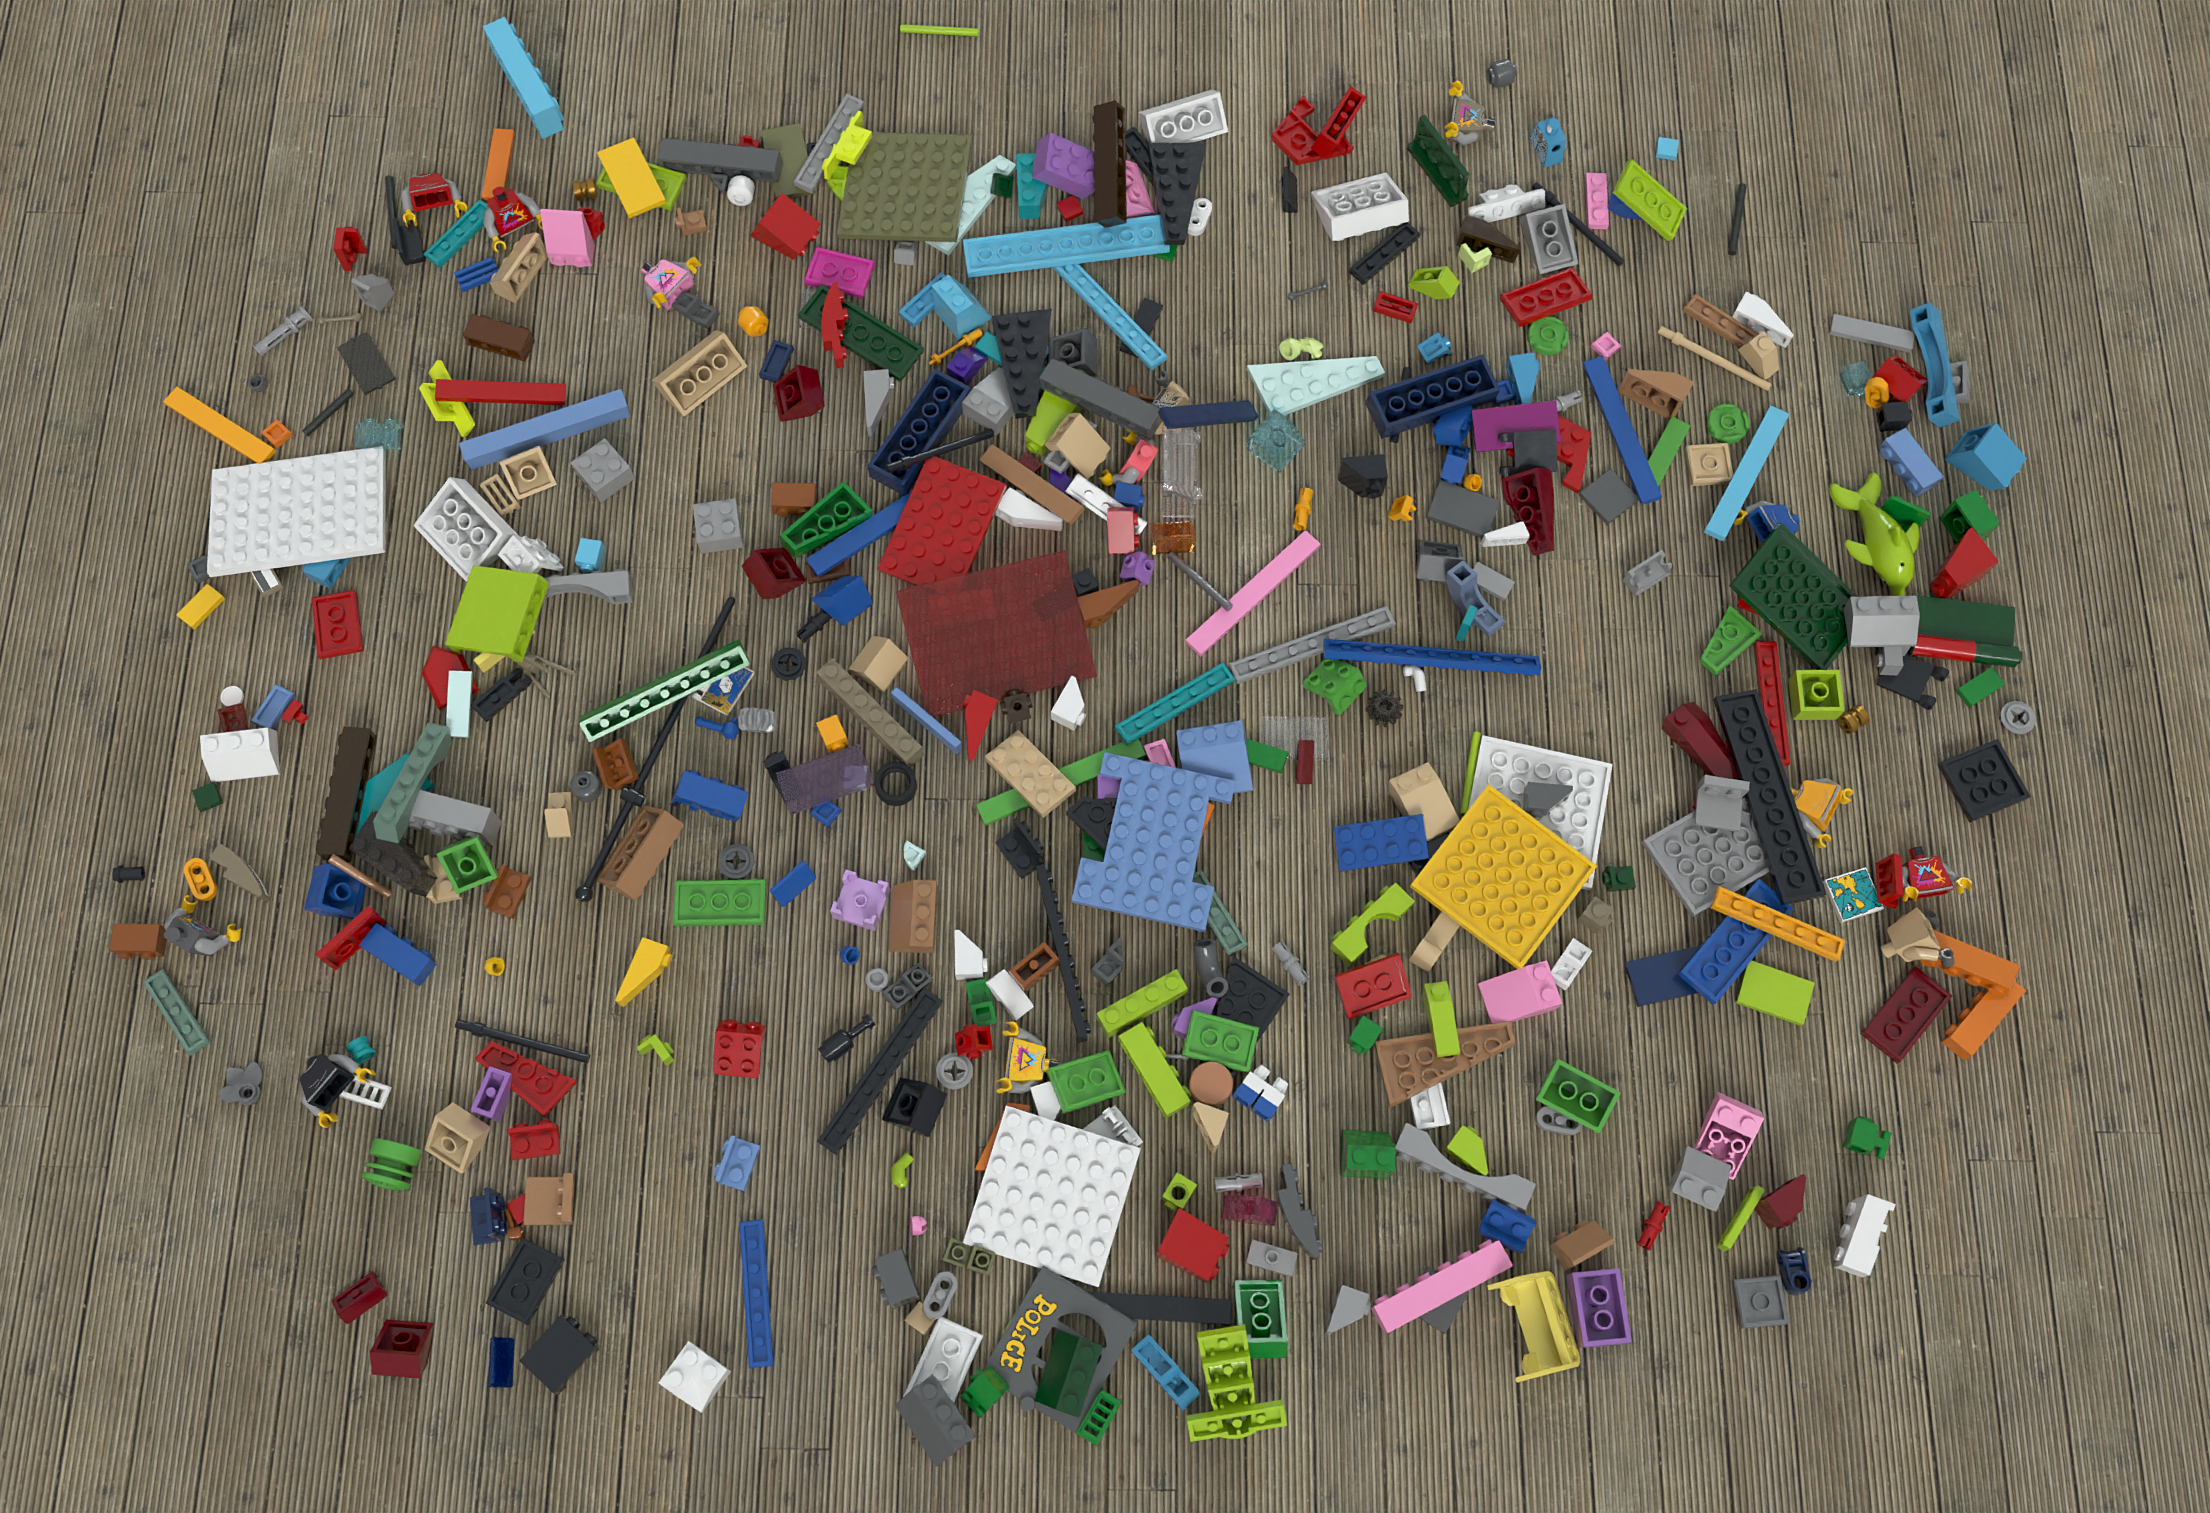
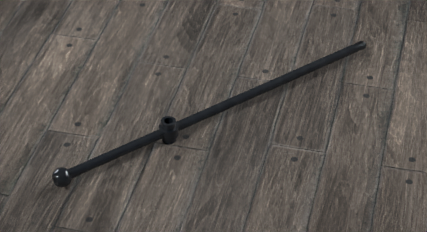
[575,597,735,903]

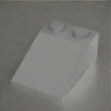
[1520,204,1578,274]
[962,367,1014,435]

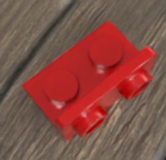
[333,226,367,271]
[1875,853,1904,909]
[507,1120,561,1161]

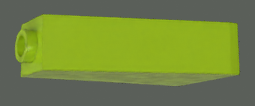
[1025,391,1083,456]

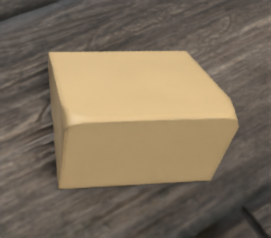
[904,1301,935,1336]

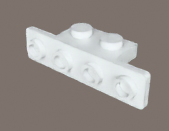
[1468,185,1545,223]

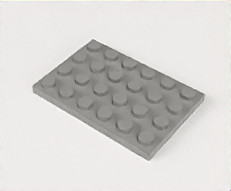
[1642,795,1770,917]

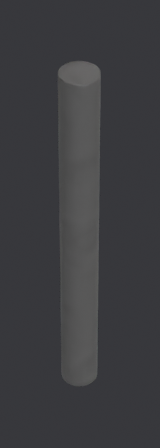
[1167,551,1233,611]

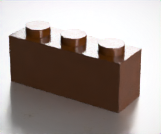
[463,314,535,362]

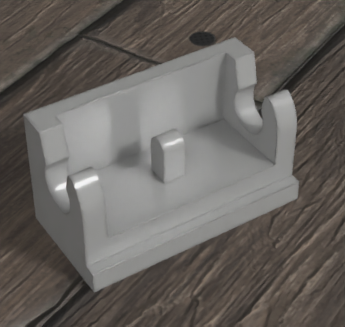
[1623,550,1672,597]

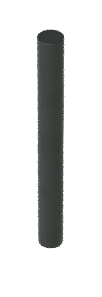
[385,176,397,249]
[1728,183,1747,255]

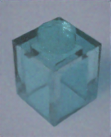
[1839,360,1873,396]

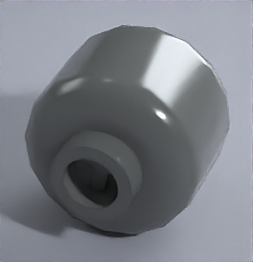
[1486,59,1517,88]
[570,770,602,802]

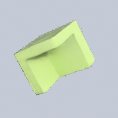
[1458,243,1492,273]

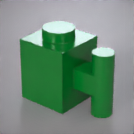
[1842,1116,1892,1160]
[960,1366,1010,1419]

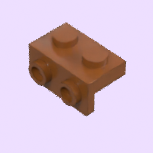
[592,738,639,790]

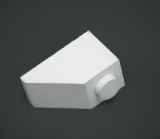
[1051,676,1086,731]
[955,930,988,980]
[1030,1081,1061,1121]

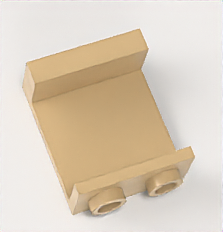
[1045,413,1111,479]

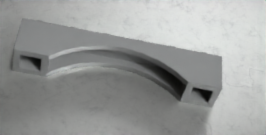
[544,569,633,604]
[1395,1123,1536,1213]

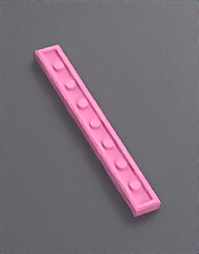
[1185,530,1321,657]

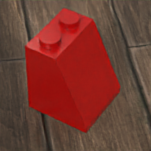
[750,193,821,260]
[1929,528,1999,599]
[1156,1208,1231,1283]

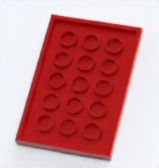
[877,456,1007,595]

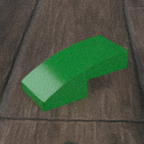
[965,978,997,1026]

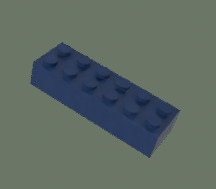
[1365,354,1500,439]
[867,369,971,496]

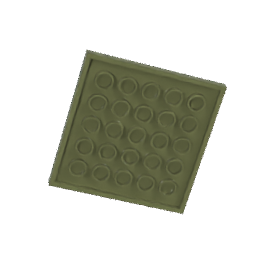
[837,132,973,242]

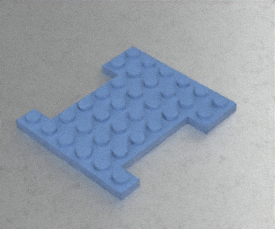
[1071,752,1235,932]

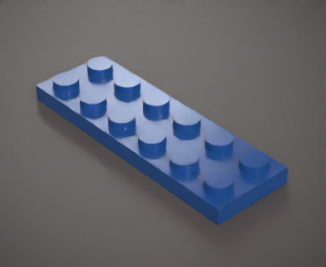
[1678,879,1794,1005]

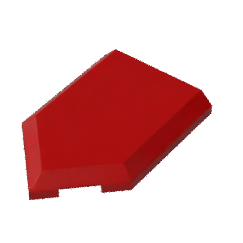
[421,646,480,710]

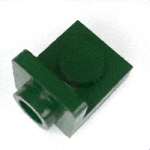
[1602,865,1636,892]

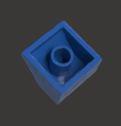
[304,863,366,919]

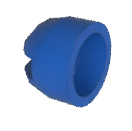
[839,946,860,965]

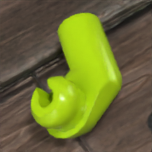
[891,1152,914,1188]

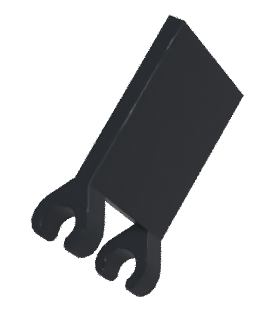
[1498,429,1557,476]
[1876,654,1949,710]

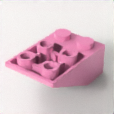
[1694,1092,1764,1180]

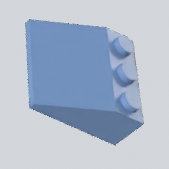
[1177,720,1253,794]

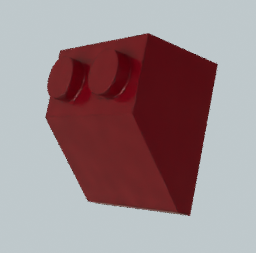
[773,365,825,422]
[741,547,806,599]
[1754,1174,1806,1229]
[370,1319,434,1378]

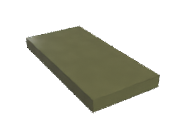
[761,123,816,199]

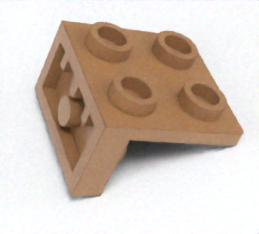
[524,1173,575,1226]

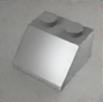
[1668,1146,1731,1212]

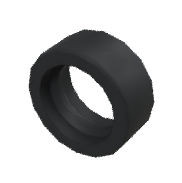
[874,761,917,806]

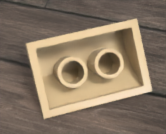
[490,232,548,304]

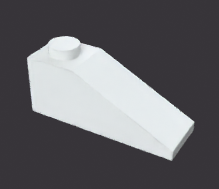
[1732,292,1794,348]

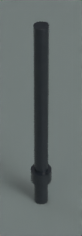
[1532,182,1625,267]
[885,429,994,473]
[455,1019,590,1064]

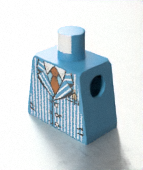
[1529,117,1566,168]

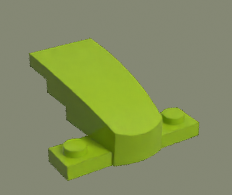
[1186,1324,1287,1442]

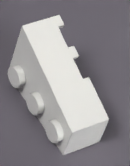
[1834,1194,1896,1277]

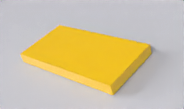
[597,137,666,219]

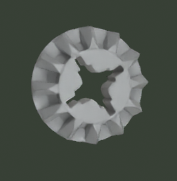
[1999,701,2036,735]
[936,1053,973,1090]

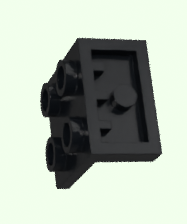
[995,817,1044,880]

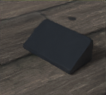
[1282,167,1298,213]

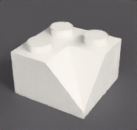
[659,1341,731,1413]

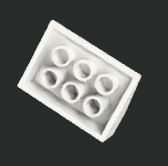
[1311,173,1409,241]
[413,477,519,582]

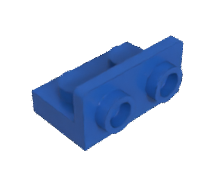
[1479,1199,1536,1253]

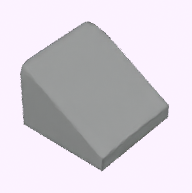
[894,241,918,265]

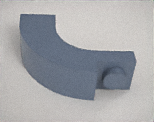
[1446,560,1505,637]

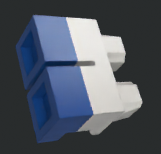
[1232,1065,1288,1123]

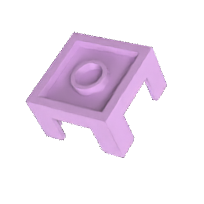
[830,870,890,931]

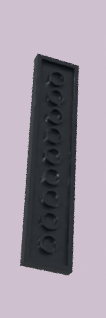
[1713,689,1827,905]

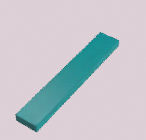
[1115,662,1235,745]

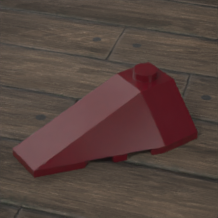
[1501,468,1554,556]
[1661,702,1739,780]

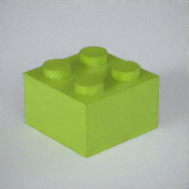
[1788,670,1845,720]

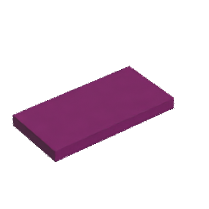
[1471,401,1561,453]

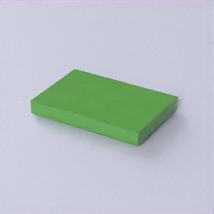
[1181,1010,1259,1073]
[1046,1050,1126,1114]

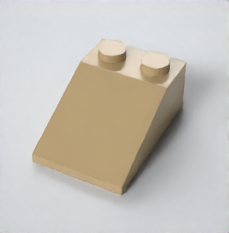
[1389,762,1460,842]

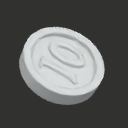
[220,686,244,708]

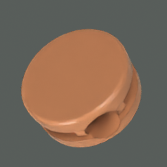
[1189,1062,1233,1107]

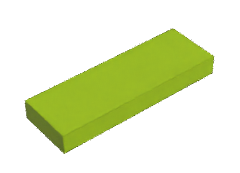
[1717,1185,1765,1252]

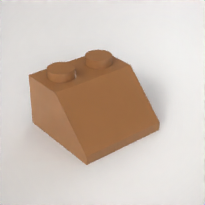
[1550,1220,1615,1271]

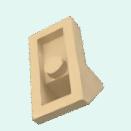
[544,792,573,838]

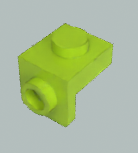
[636,1034,675,1066]

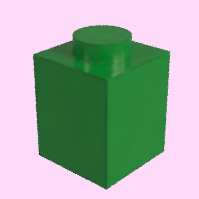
[1347,1016,1383,1055]

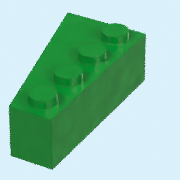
[780,481,873,559]

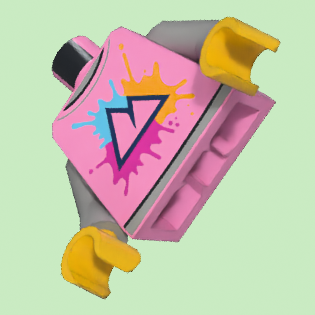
[642,257,702,310]

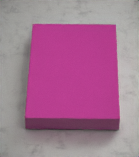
[804,247,875,299]

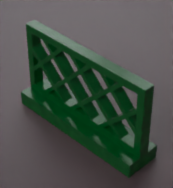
[1407,115,1470,207]

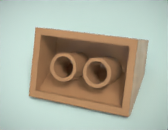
[889,880,938,953]

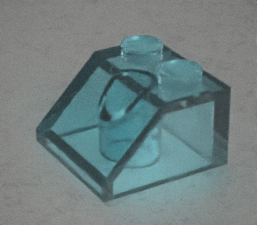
[1247,409,1305,473]

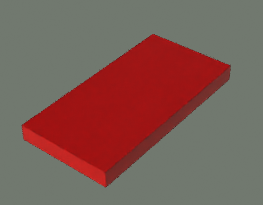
[1500,267,1593,327]

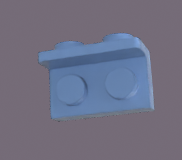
[714,1135,761,1192]

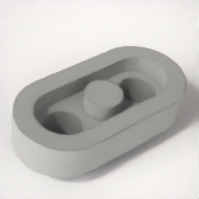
[1535,1106,1583,1136]
[922,1272,957,1320]

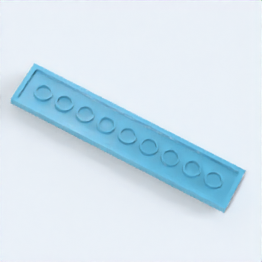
[963,215,1170,278]

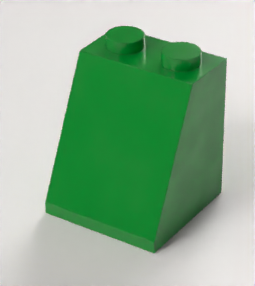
[1341,1129,1395,1180]

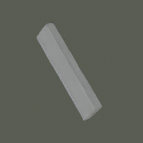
[1829,314,1915,353]

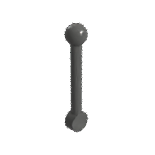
[1288,282,1328,301]

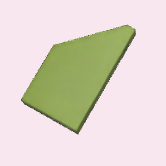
[827,166,849,202]

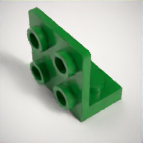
[1880,495,1931,532]

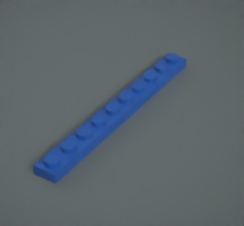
[1323,639,1542,676]

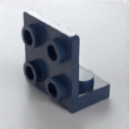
[470,1188,507,1246]

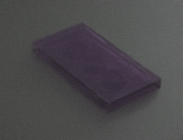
[776,744,875,815]

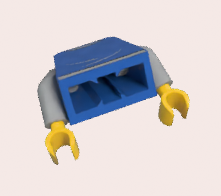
[1734,501,1800,543]

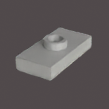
[1246,1239,1298,1277]

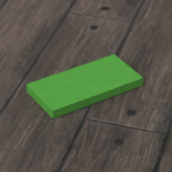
[673,879,766,926]

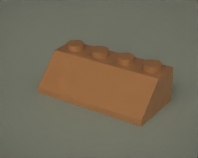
[596,805,684,900]

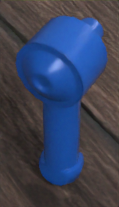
[695,716,740,739]

